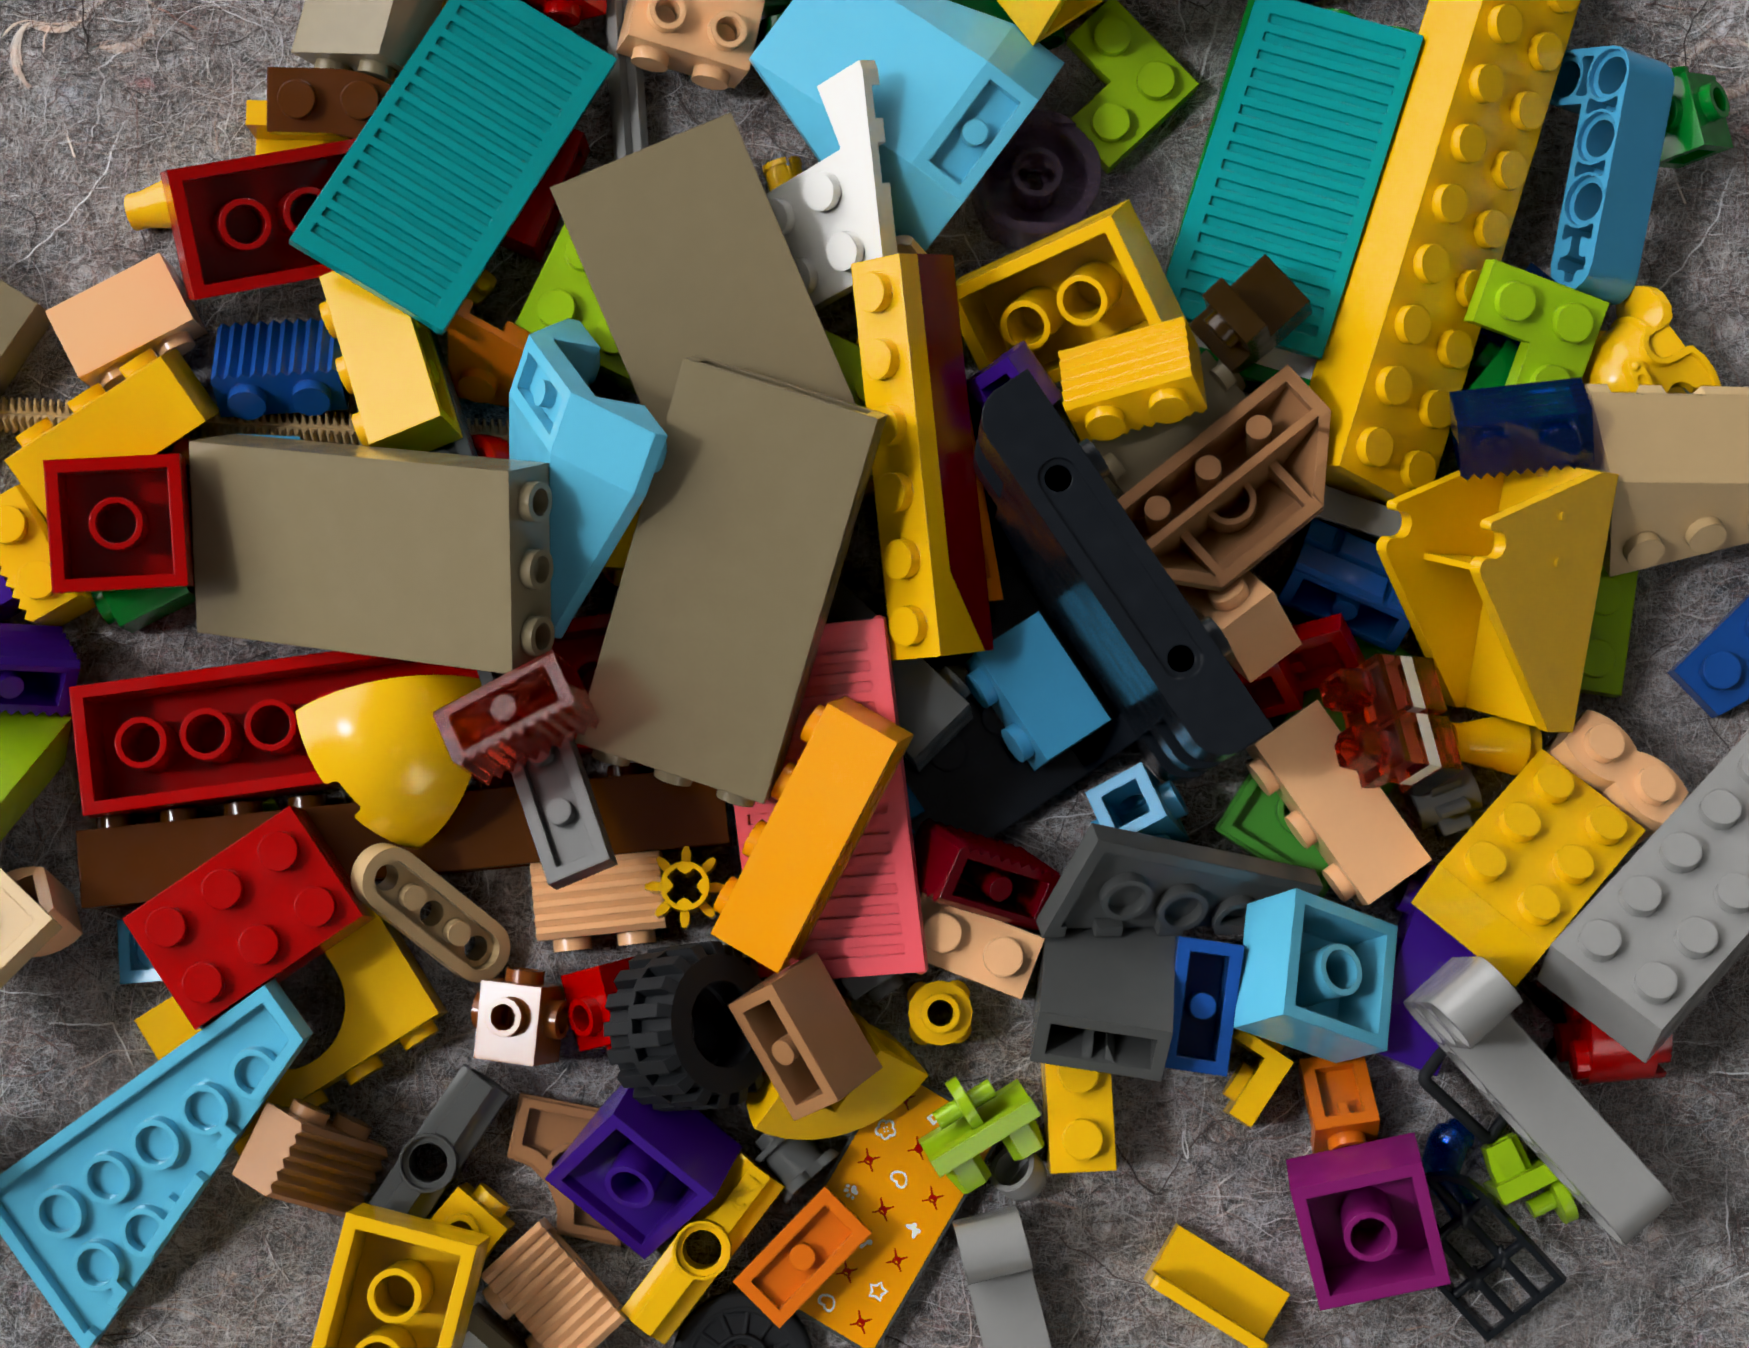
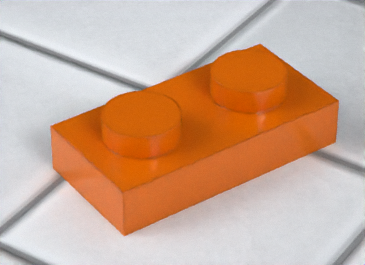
[733,1185,872,1329]

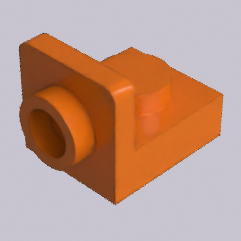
[1298,1056,1380,1153]

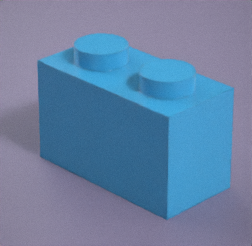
[964,611,1111,771]

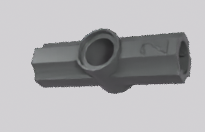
[369,1064,511,1219]

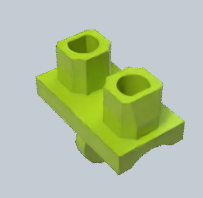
[918,1076,1044,1194]
[1481,1133,1579,1224]

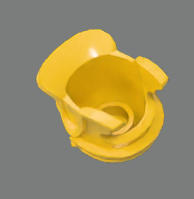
[1573,285,1722,416]

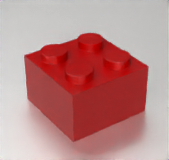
[43,453,194,594]

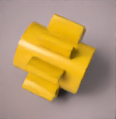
[644,846,725,930]

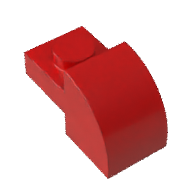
[1231,613,1365,718]

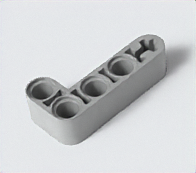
[952,1205,1052,1348]

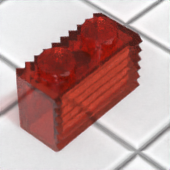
[433,649,599,785]

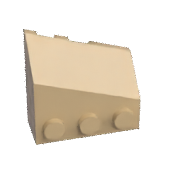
[1584,384,1749,577]

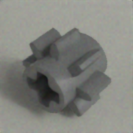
[1403,756,1482,838]

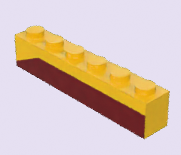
[851,253,994,661]

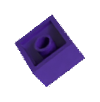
[545,1085,742,1259]

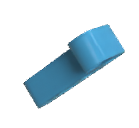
[1549,45,1674,306]

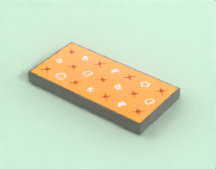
[797,1082,998,1348]

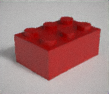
[160,138,356,300]
[122,805,376,1030]

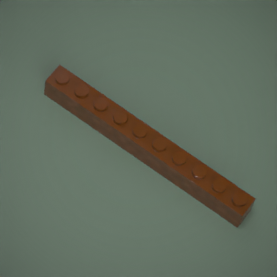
[76,762,732,910]

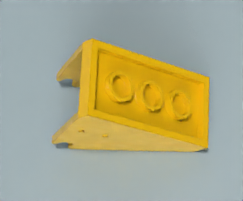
[1376,453,1619,732]

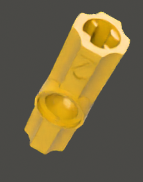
[620,1151,785,1345]

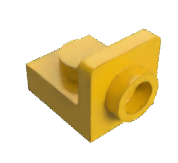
[1222,1028,1294,1128]

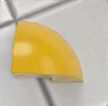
[295,675,484,849]
[746,994,929,1140]

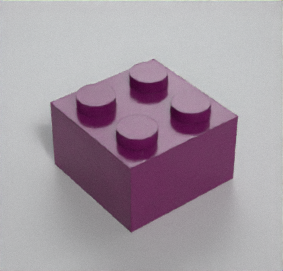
[1286,1132,1451,1311]

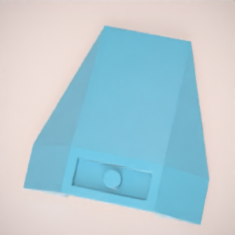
[749,0,1064,252]
[509,318,668,639]

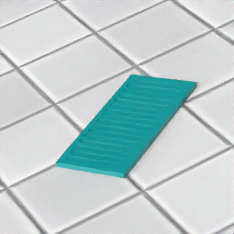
[289,0,617,335]
[1166,0,1424,360]

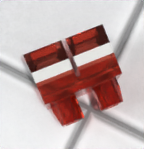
[1319,654,1464,796]

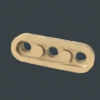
[351,843,511,983]

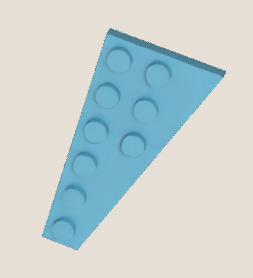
[0,979,313,1348]

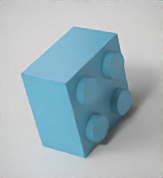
[1233,888,1398,1063]

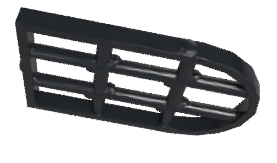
[1425,1170,1567,1342]

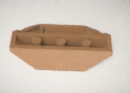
[1117,364,1331,592]

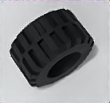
[603,941,767,1112]

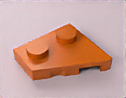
[447,298,531,407]

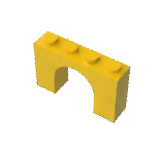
[134,911,448,1156]

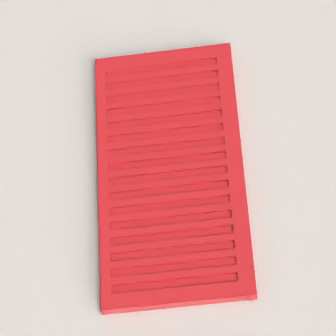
[734,615,929,979]

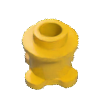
[907,980,973,1046]

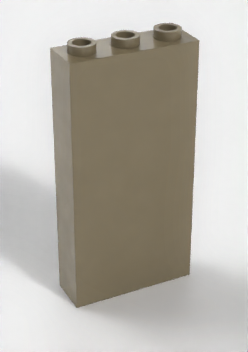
[550,112,875,501]
[575,355,888,807]
[189,434,555,675]

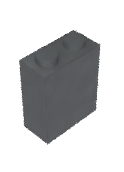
[1030,927,1176,1082]

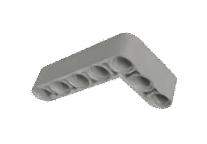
[1403,956,1674,1246]

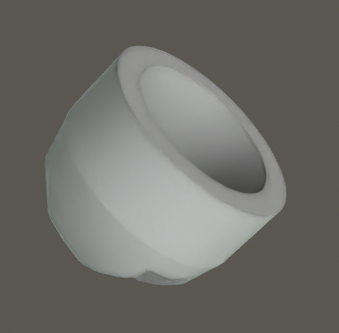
[990,1147,1047,1202]

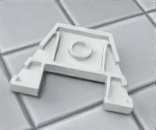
[766,60,898,312]

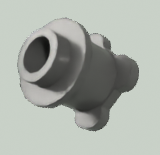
[754,1133,839,1203]

